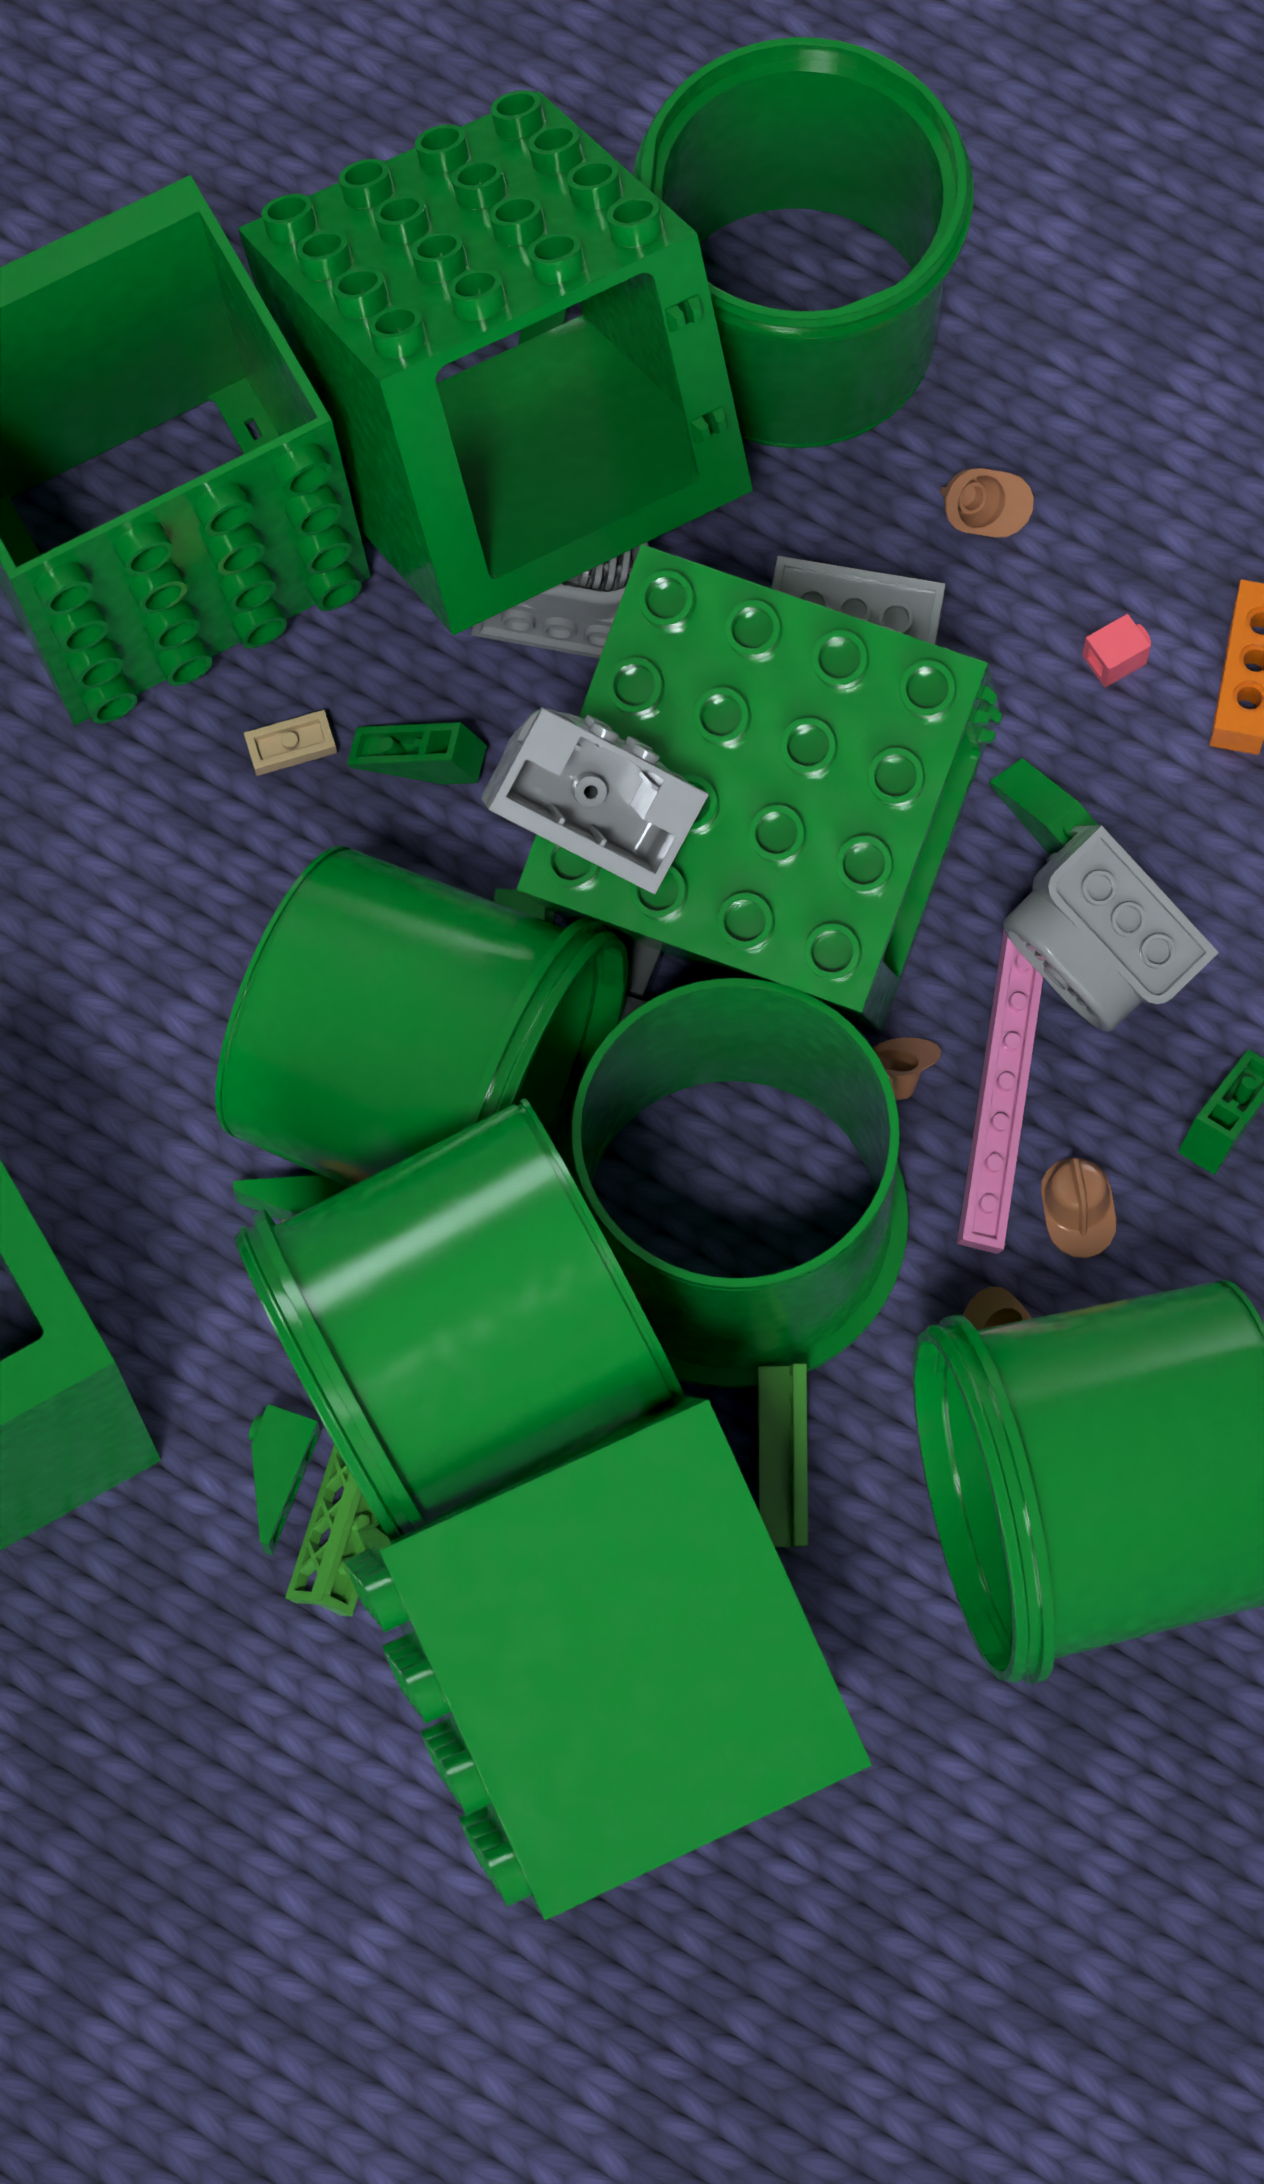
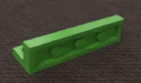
[757,1364,808,1547]
[285,1445,378,1617]

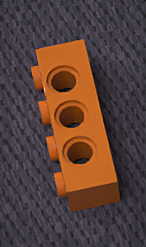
[1209,579,1264,755]

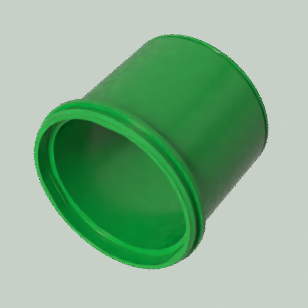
[633,37,973,449]
[215,845,628,1187]
[565,978,908,1389]
[234,1098,684,1539]
[912,1280,1264,1684]

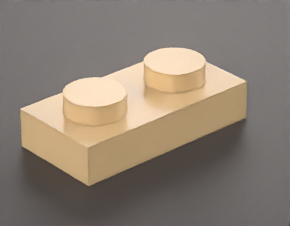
[244,710,337,776]

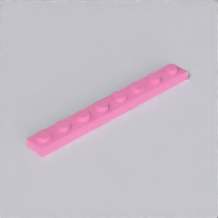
[957,929,1043,1254]

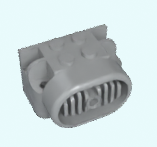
[471,542,649,659]
[772,556,946,645]
[481,707,709,894]
[1003,825,1219,1032]

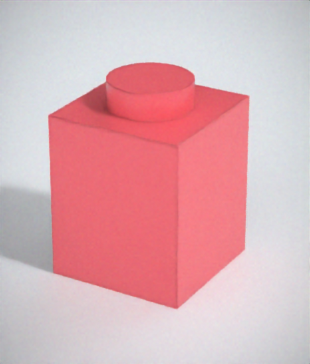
[1082,614,1151,688]

